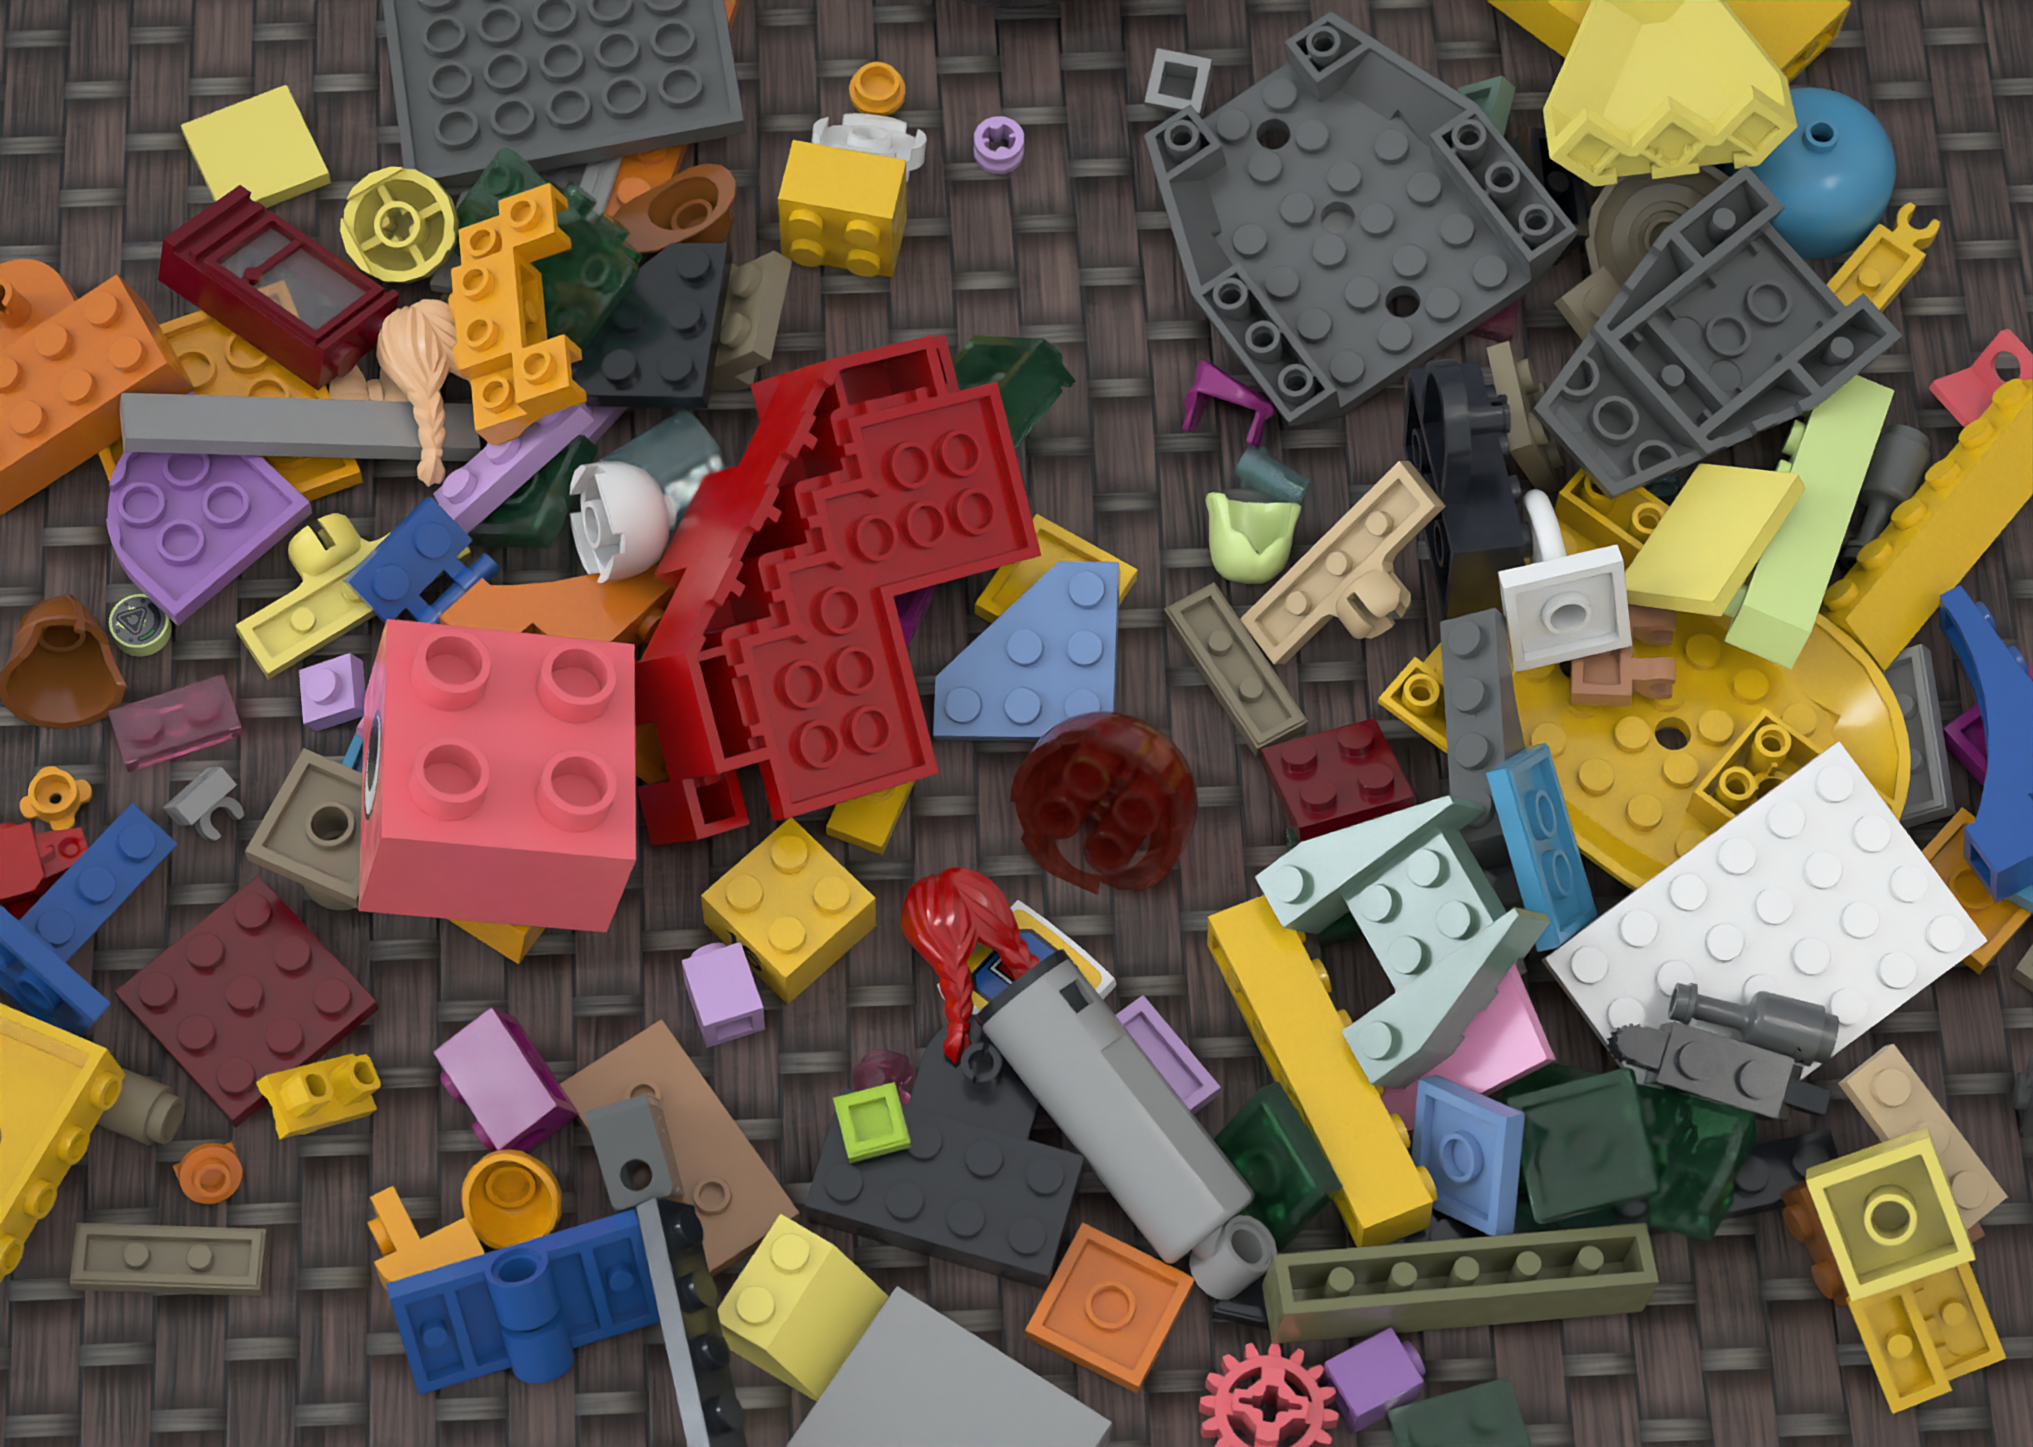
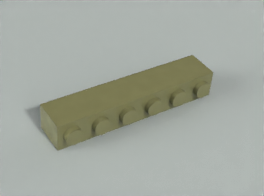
[1262,1223,1659,1344]

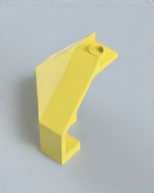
[1543,0,1797,187]

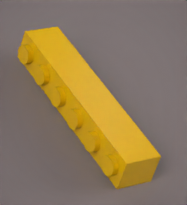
[1818,378,2033,671]
[1207,895,1437,1248]

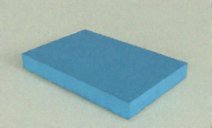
[1486,743,1597,952]

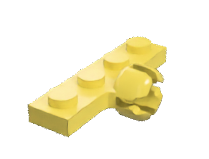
[236,513,471,680]

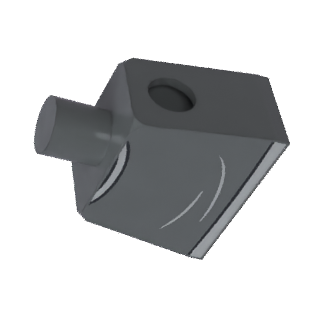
[584,1094,684,1221]

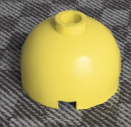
[340,167,459,284]

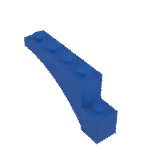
[1939,585,2033,903]

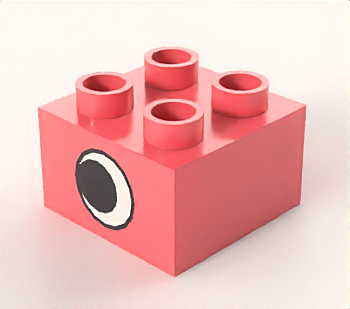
[359,619,636,932]

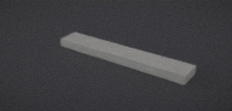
[119,393,481,461]

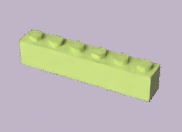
[1723,375,1895,669]

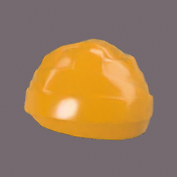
[461,1149,562,1250]

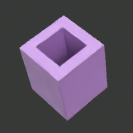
[1320,1327,1425,1435]

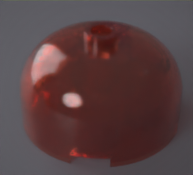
[1010,711,1198,894]

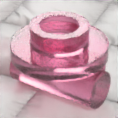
[851,1049,913,1105]

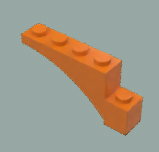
[439,544,677,649]

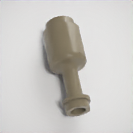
[96,1067,185,1145]

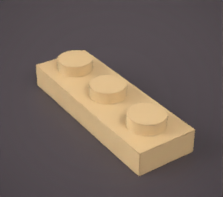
[1838,1044,2008,1230]

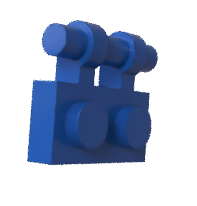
[343,497,500,624]

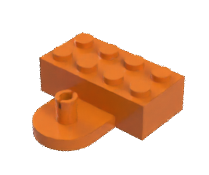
[0,259,195,517]

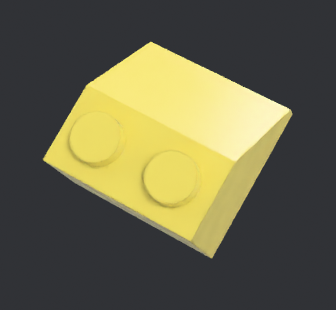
[717,1214,889,1402]

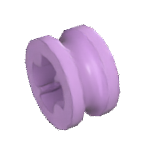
[974,116,1024,174]

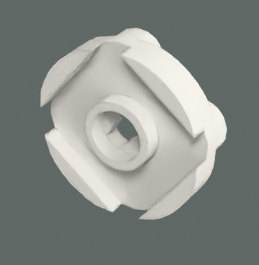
[812,113,927,182]

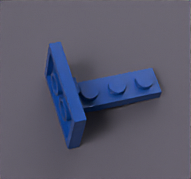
[0,803,178,1038]

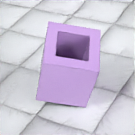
[682,942,765,1048]

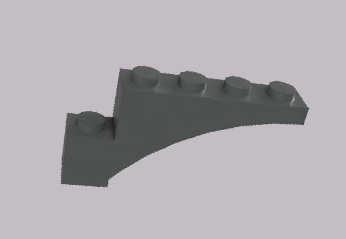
[1440,608,1574,946]

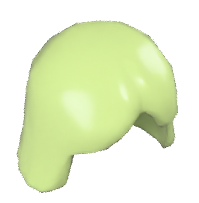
[1205,492,1301,584]

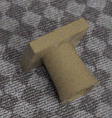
[245,748,362,910]

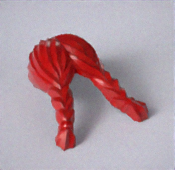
[900,867,1040,1064]

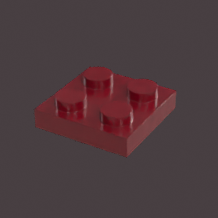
[1261,718,1415,843]

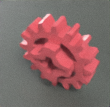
[1198,1343,1339,1447]

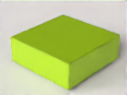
[833,1082,911,1163]

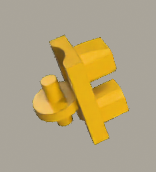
[256,1053,381,1139]

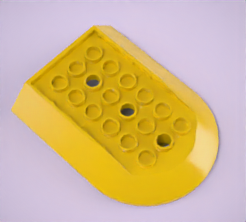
[1377,468,1911,891]

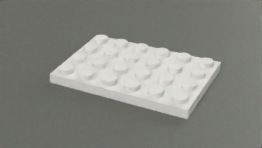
[1541,741,1987,1159]

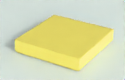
[181,84,331,208]

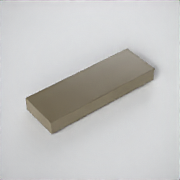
[1163,582,1308,757]
[69,1223,269,1296]

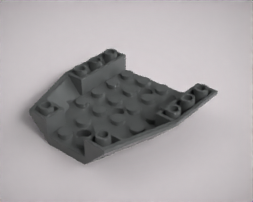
[1144,11,1578,426]

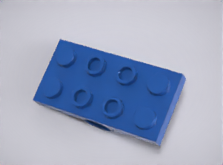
[386,1209,661,1395]

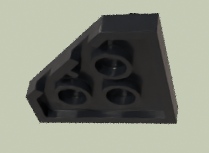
[547,243,733,408]

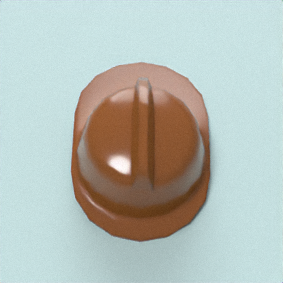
[608,164,737,254]

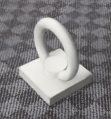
[1498,489,1632,673]

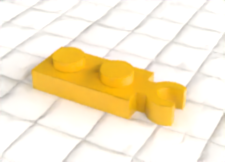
[1827,202,1940,312]

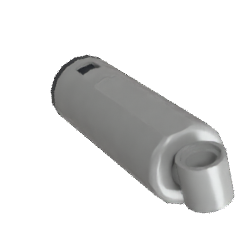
[974,949,1277,1300]

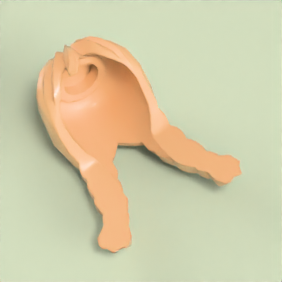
[376,299,471,487]

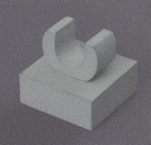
[163,766,244,841]

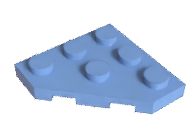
[933,561,1120,743]

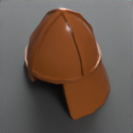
[0,594,127,729]

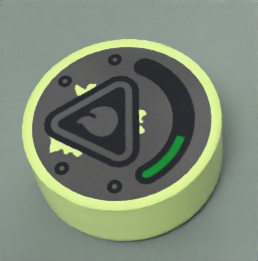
[109,594,172,657]

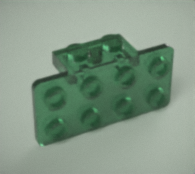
[453,148,643,353]

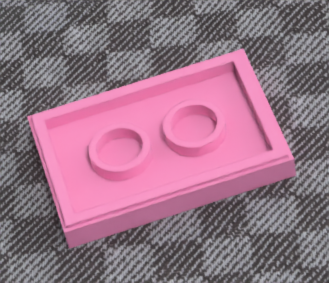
[1380,963,1556,1136]

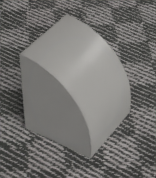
[1145,48,1212,117]

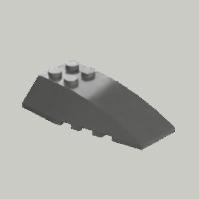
[1531,165,1903,500]

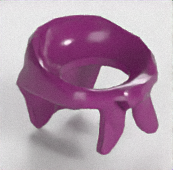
[1182,359,1277,447]

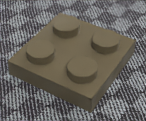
[1487,341,1566,494]

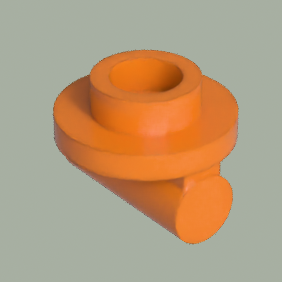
[173,1141,242,1204]

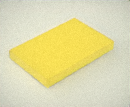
[1625,463,1805,617]

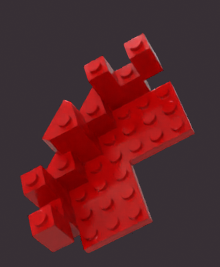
[635,335,1042,846]

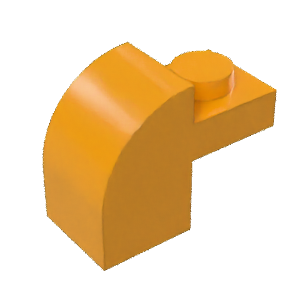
[367,1186,485,1292]

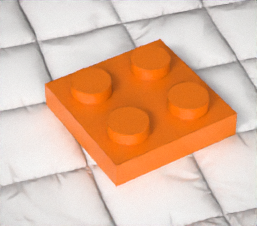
[1024,1222,1195,1394]

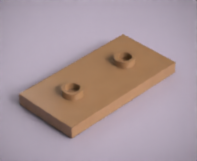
[560,1019,800,1278]

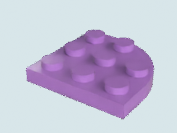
[106,391,313,626]

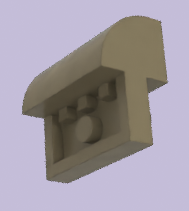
[711,250,792,391]

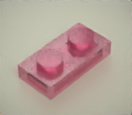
[108,674,244,772]

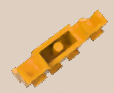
[448,183,587,446]

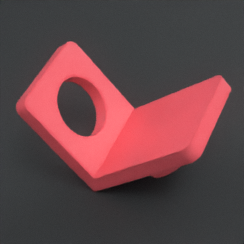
[1929,329,2033,427]

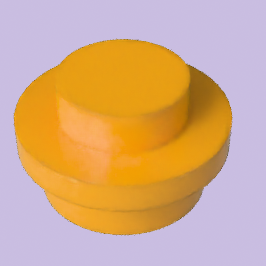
[849,62,905,116]

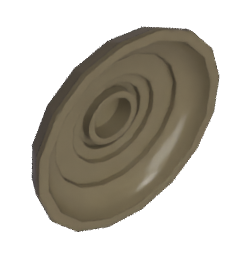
[1585,165,1730,288]

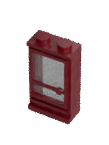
[158,185,400,391]

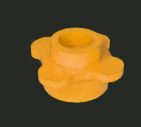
[20,766,92,831]

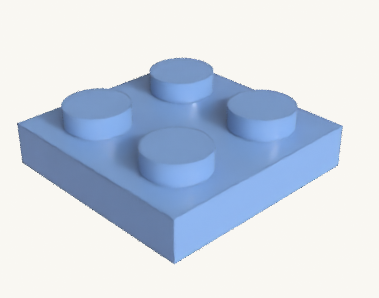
[1411,1075,1525,1236]

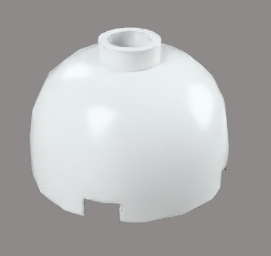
[570,461,676,584]

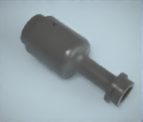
[1841,424,1931,570]
[1668,982,1839,1067]

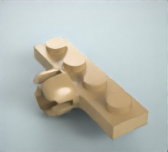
[1239,461,1445,664]

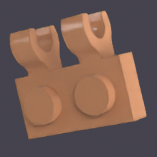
[1570,604,1675,706]

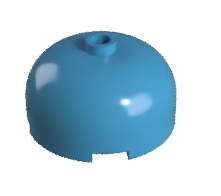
[1721,87,1896,260]

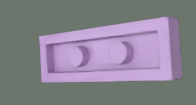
[433,402,595,534]

